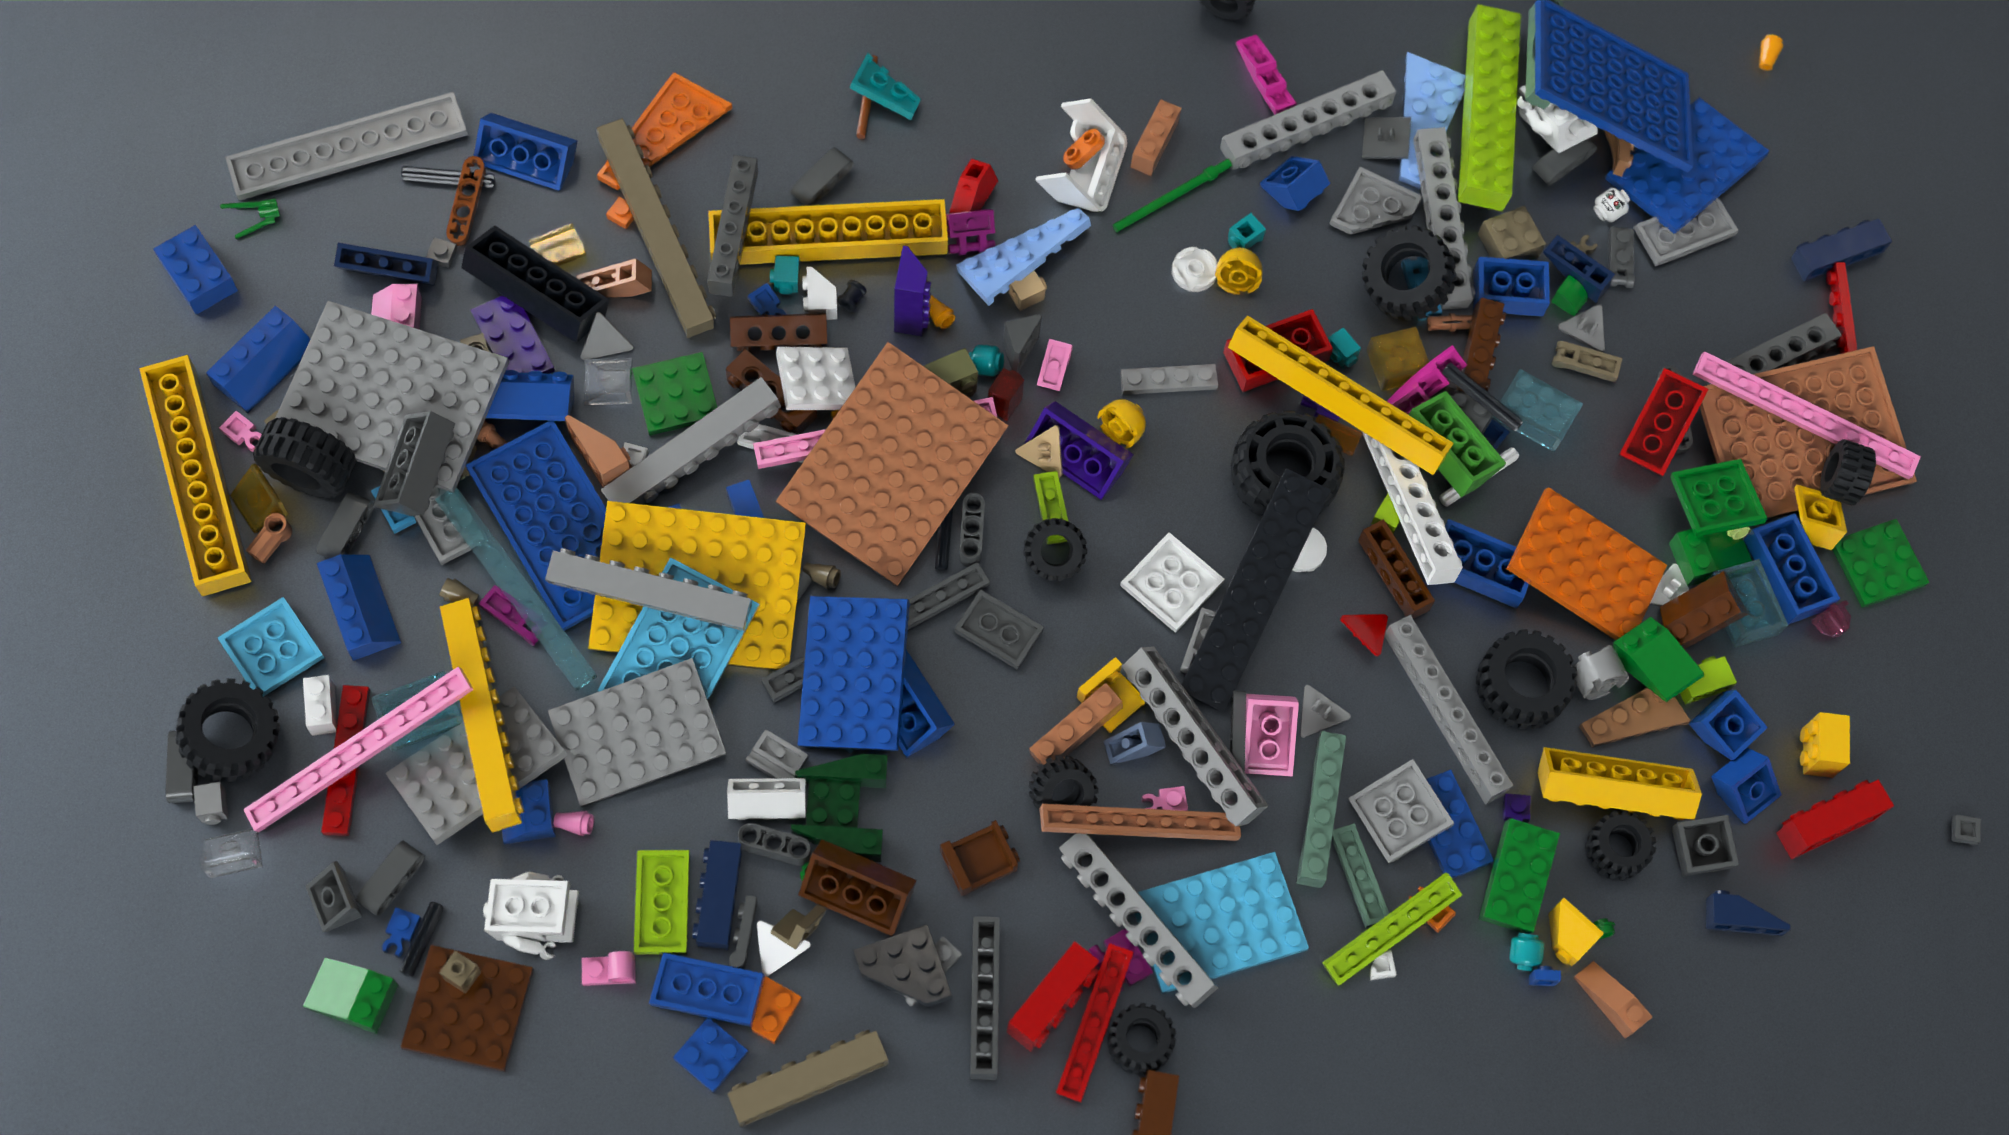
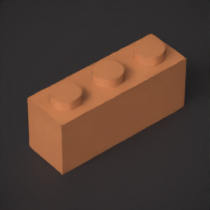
[1130,99,1182,176]

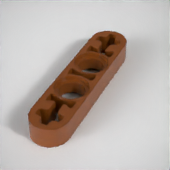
[446,156,486,246]

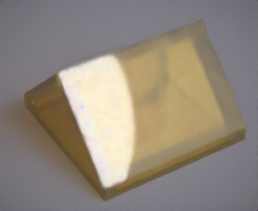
[229,464,289,533]

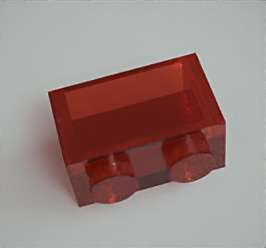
[988,368,1024,421]

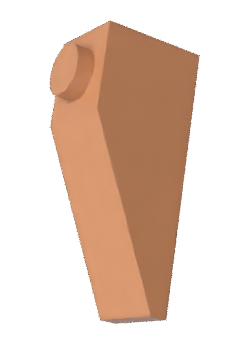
[576,258,652,297]
[1574,961,1652,1039]

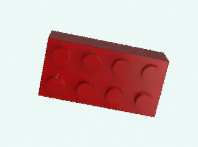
[1223,309,1333,392]
[1619,368,1709,477]
[1776,779,1894,860]
[1007,941,1099,1052]

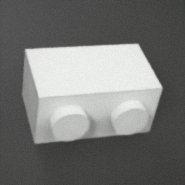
[303,675,337,736]

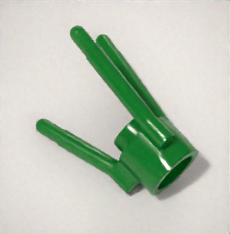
[220,198,280,239]

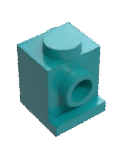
[1228,213,1266,249]
[1328,327,1361,368]

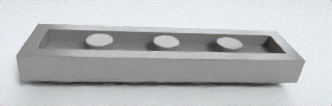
[1120,364,1218,395]

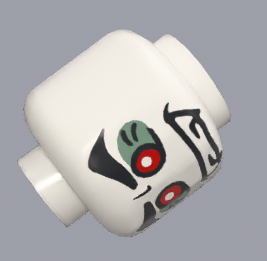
[1593,188,1630,222]

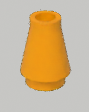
[1759,35,1783,70]
[929,295,956,329]

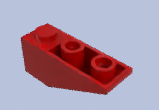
[949,159,998,213]

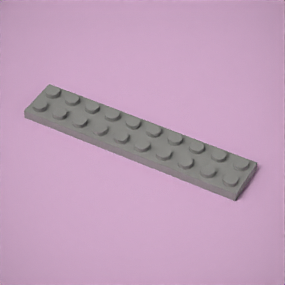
[225,92,468,200]

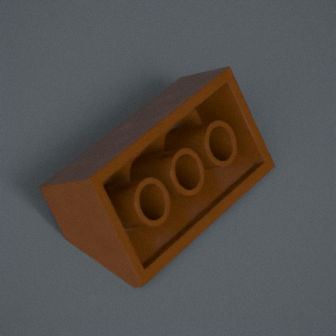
[798,839,917,936]

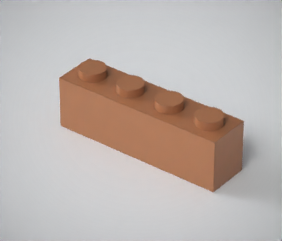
[1029,683,1123,765]

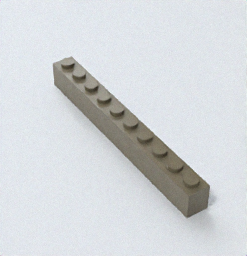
[596,118,716,338]

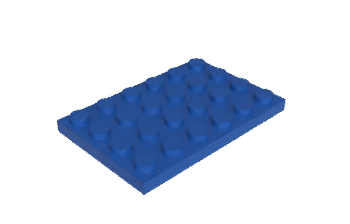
[1605,97,1769,234]
[798,596,910,751]

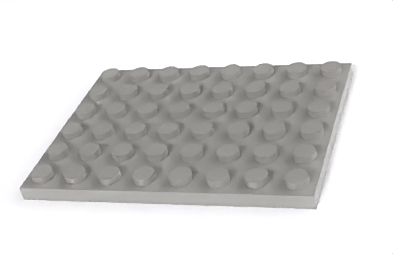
[275,301,510,493]

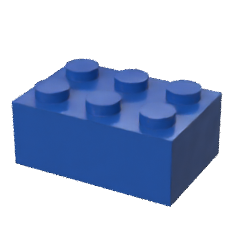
[153,225,238,315]
[1473,257,1550,316]

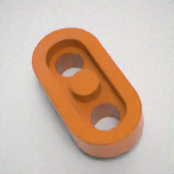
[1063,129,1105,170]

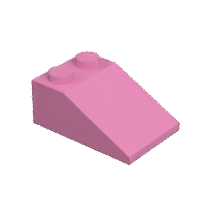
[1245,694,1299,776]

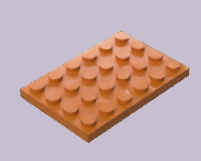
[1506,487,1667,640]

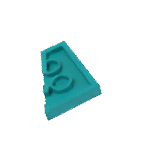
[849,53,921,120]

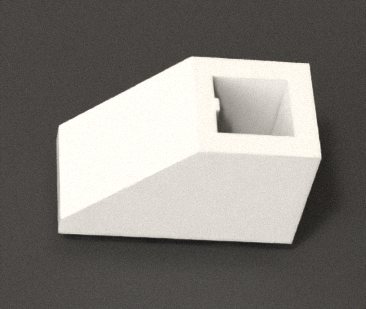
[802,267,837,320]

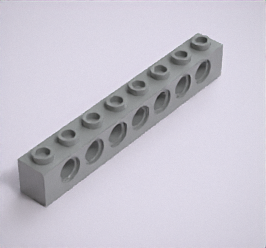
[1220,70,1396,170]
[1413,127,1475,310]
[1385,615,1513,805]
[1122,646,1268,827]
[1059,833,1218,1008]

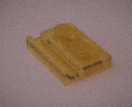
[528,223,586,266]

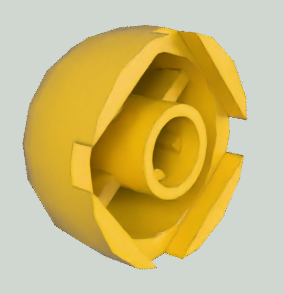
[1215,248,1262,295]
[1097,399,1146,448]

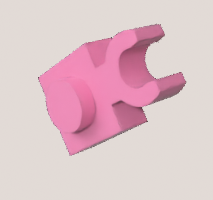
[219,411,262,452]
[1142,786,1188,811]

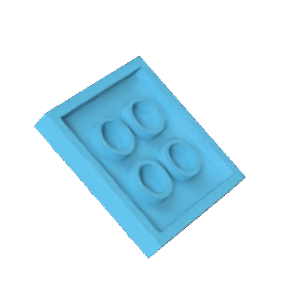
[218,597,324,697]

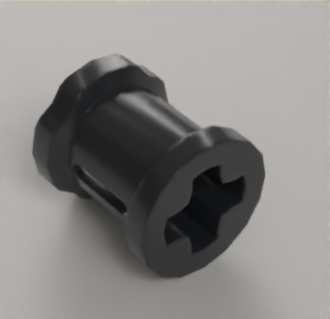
[837,279,867,311]

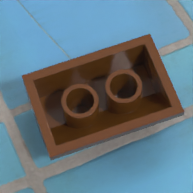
[1660,571,1749,649]

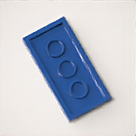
[1426,770,1494,879]
[649,953,765,1027]

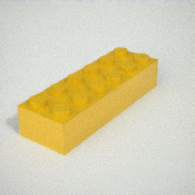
[1537,747,1702,820]

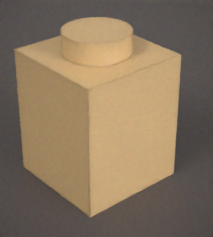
[1008,270,1047,311]

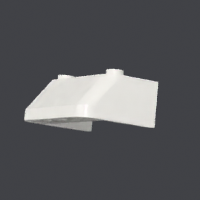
[1036,98,1127,212]

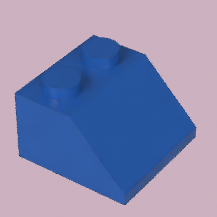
[1260,156,1331,211]
[1689,690,1768,760]
[1711,748,1782,824]
[502,779,556,844]

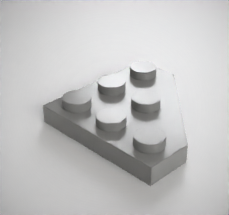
[1329,167,1422,234]

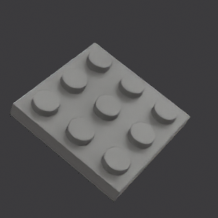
[1348,759,1455,864]

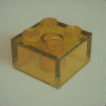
[1366,327,1429,391]

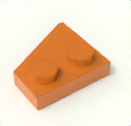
[752,976,802,1044]

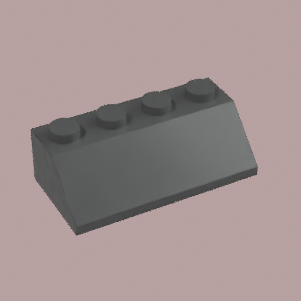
[373,411,455,516]

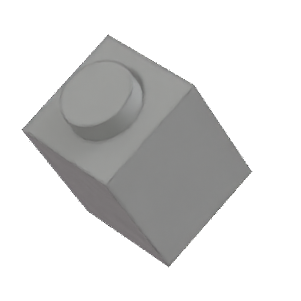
[194,782,228,825]

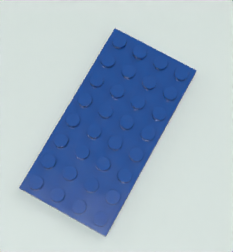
[466,421,606,632]

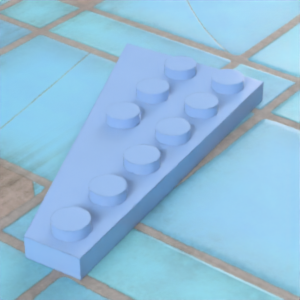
[1399,52,1466,189]
[956,208,1091,306]

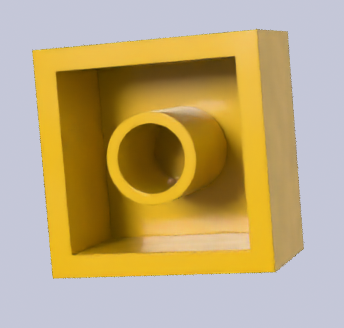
[1800,712,1850,778]

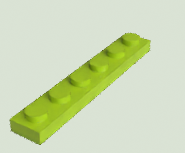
[1322,873,1462,986]

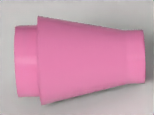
[553,811,594,836]

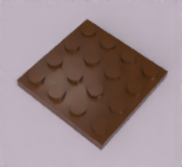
[401,945,534,1072]

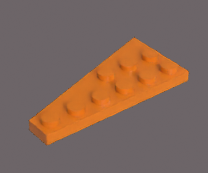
[597,72,732,190]

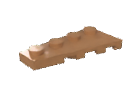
[1579,688,1691,747]

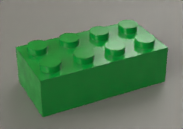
[1479,818,1560,934]

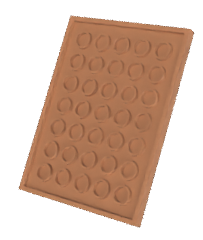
[775,342,1009,586]
[1700,346,1917,519]

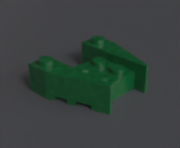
[791,754,888,862]

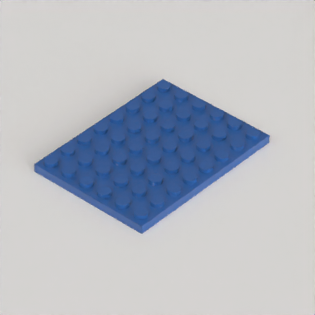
[1535,0,1694,172]

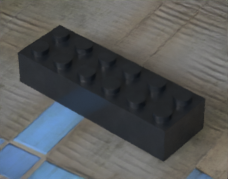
[461,226,609,343]

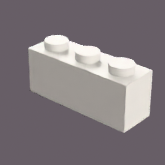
[727,778,806,820]

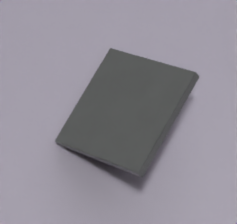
[1362,117,1411,159]

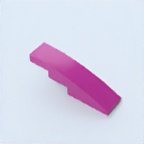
[1236,34,1297,115]
[1387,345,1468,414]

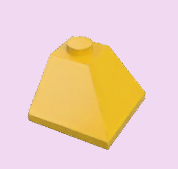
[1794,485,1847,550]
[1548,898,1604,967]

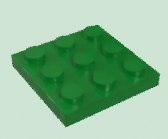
[632,352,717,436]
[1670,459,1767,537]
[1832,519,1929,608]

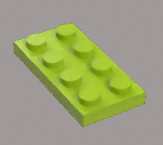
[634,850,690,955]

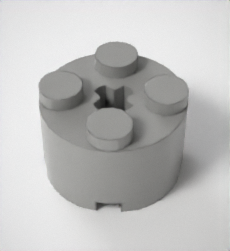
[1571,645,1629,700]

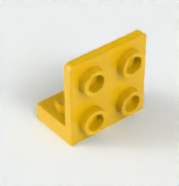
[1076,657,1146,733]

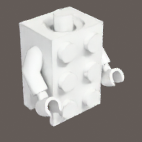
[1517,85,1597,153]
[483,872,579,960]

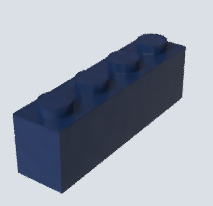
[1791,218,1892,281]
[334,243,438,285]
[692,840,742,950]

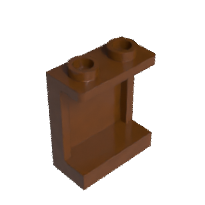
[940,820,1020,896]

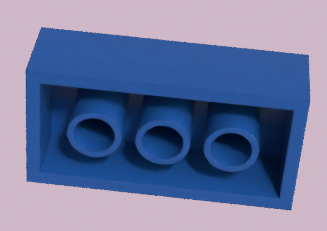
[1744,513,1840,625]
[1445,519,1529,609]

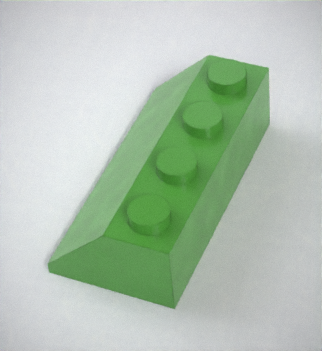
[1408,391,1506,497]

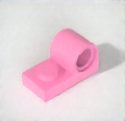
[1037,339,1073,391]
[582,951,636,986]

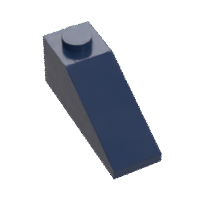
[1543,234,1615,303]
[1706,890,1790,936]

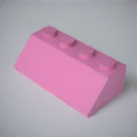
[371,284,422,329]

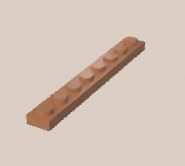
[1040,804,1241,841]

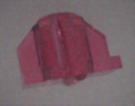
[1811,600,1851,638]

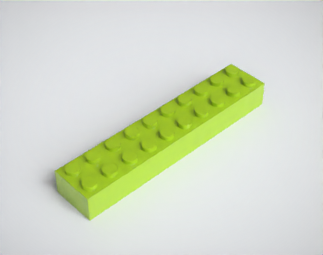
[1458,4,1521,211]

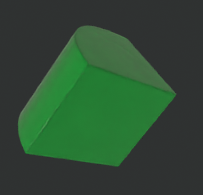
[1551,275,1588,317]

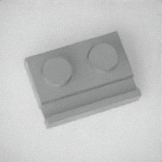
[746,729,809,778]

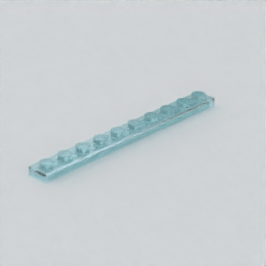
[435,487,597,691]

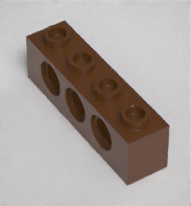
[730,313,827,351]
[726,349,817,435]
[1358,519,1435,619]

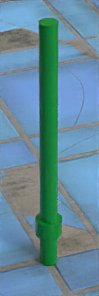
[1112,159,1232,232]

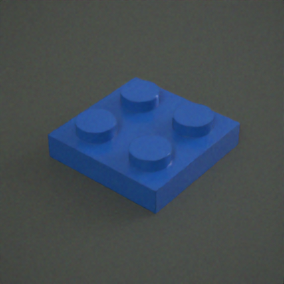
[673,1018,748,1093]

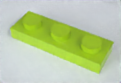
[1033,471,1068,545]

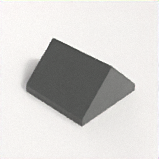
[1003,314,1042,375]
[305,861,362,932]

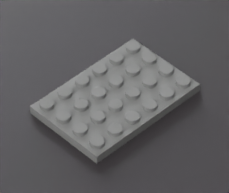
[547,658,727,807]
[385,686,567,845]

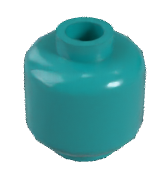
[969,344,1004,376]
[1509,933,1545,971]

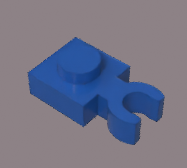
[747,283,786,328]
[382,907,421,958]

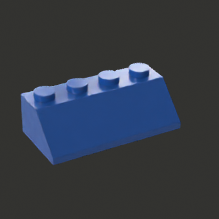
[474,113,578,191]
[206,306,310,413]
[486,370,574,421]
[317,554,401,661]
[899,649,955,757]

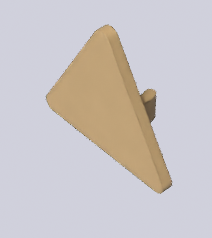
[1015,425,1063,478]

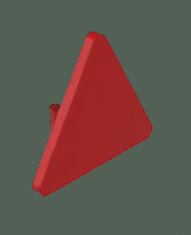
[1340,614,1388,657]

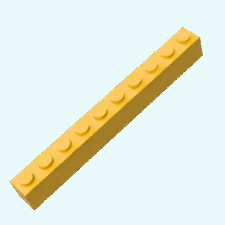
[1228,315,1454,475]
[440,598,524,832]

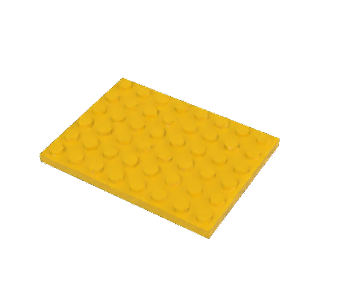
[588,501,806,670]

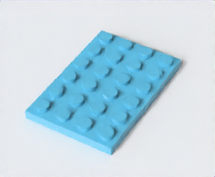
[597,557,760,700]
[1135,852,1309,994]

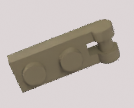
[1552,341,1623,382]

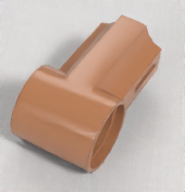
[246,513,292,564]

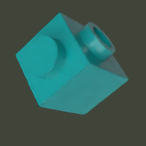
[770,256,800,295]

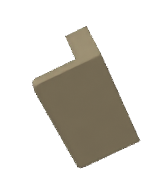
[770,904,827,950]

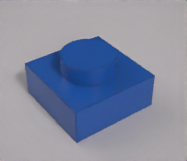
[1529,966,1561,986]

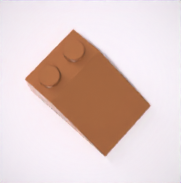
[565,415,632,488]

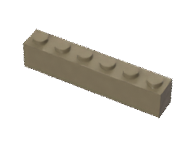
[727,1030,888,1127]

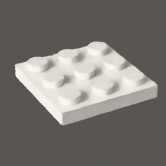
[776,347,856,410]
[1120,532,1225,633]

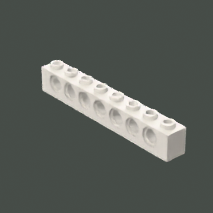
[1362,431,1463,585]

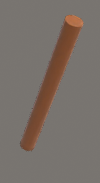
[856,55,878,139]

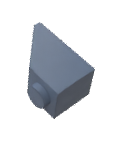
[1104,722,1166,764]

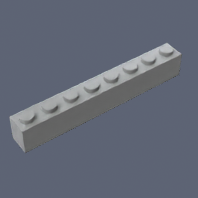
[601,377,781,505]
[545,548,752,631]

